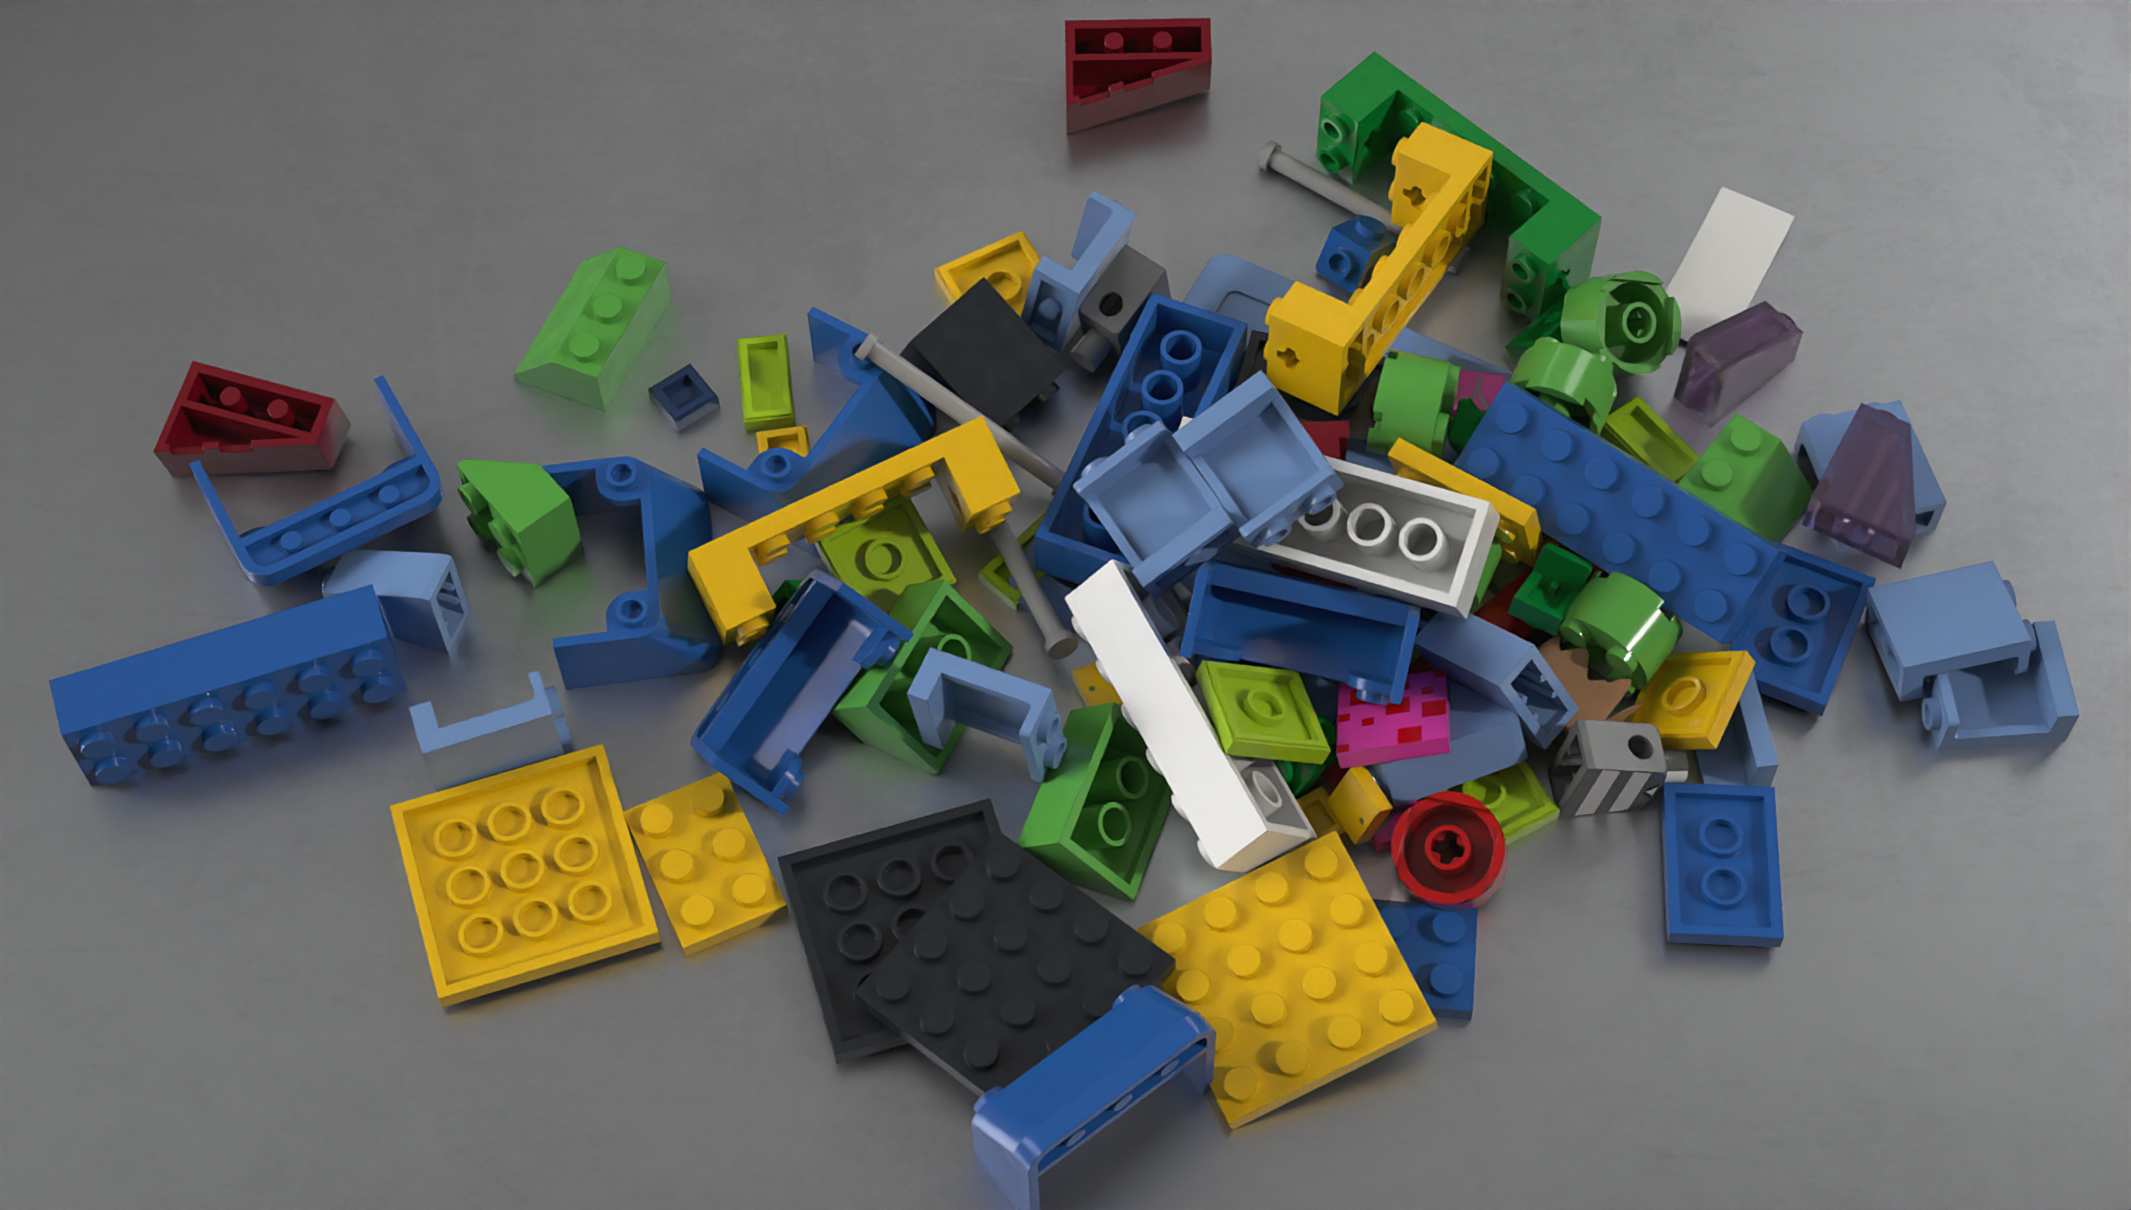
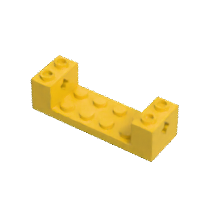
[1263,122,1493,416]
[687,415,1021,647]

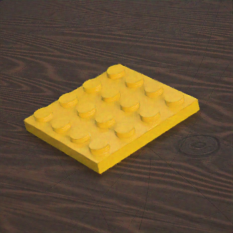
[390,744,661,1008]
[1135,830,1438,1130]

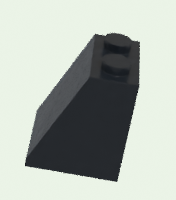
[899,277,1066,434]

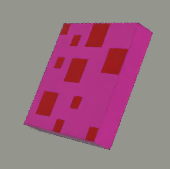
[1336,669,1451,769]

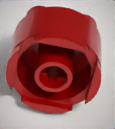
[1391,791,1508,911]

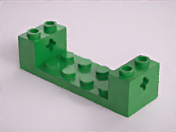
[1316,51,1602,321]

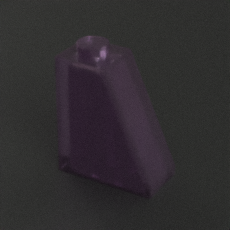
[1674,301,1803,428]
[1802,403,1916,569]

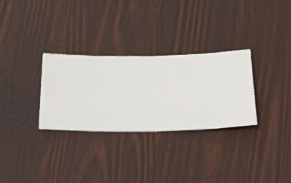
[1665,186,1795,356]

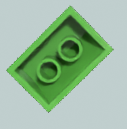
[513,246,672,412]
[1678,413,1816,543]
[830,580,1014,774]
[1017,702,1174,901]

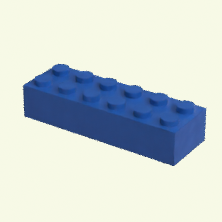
[1035,293,1248,585]
[1453,381,1788,644]
[49,584,408,786]

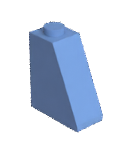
[322,549,470,654]
[1414,611,1579,749]
[1365,678,1528,807]

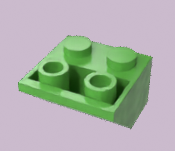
[456,459,585,588]

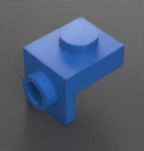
[1315,215,1398,293]

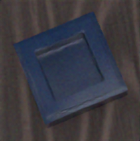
[648,364,720,432]

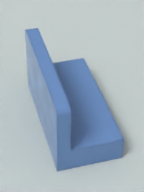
[1693,670,1779,787]

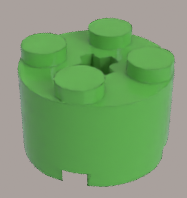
[1561,271,1682,377]
[1509,337,1617,436]
[1366,349,1461,460]
[1559,570,1683,698]

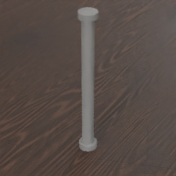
[1257,140,1472,275]
[855,330,1065,496]
[989,521,1078,660]

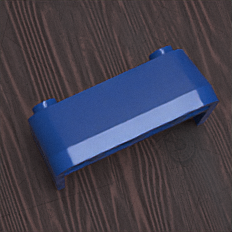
[697,307,937,559]
[189,375,444,586]
[542,456,723,690]
[1179,559,1420,705]
[690,569,914,816]
[972,985,1216,1210]

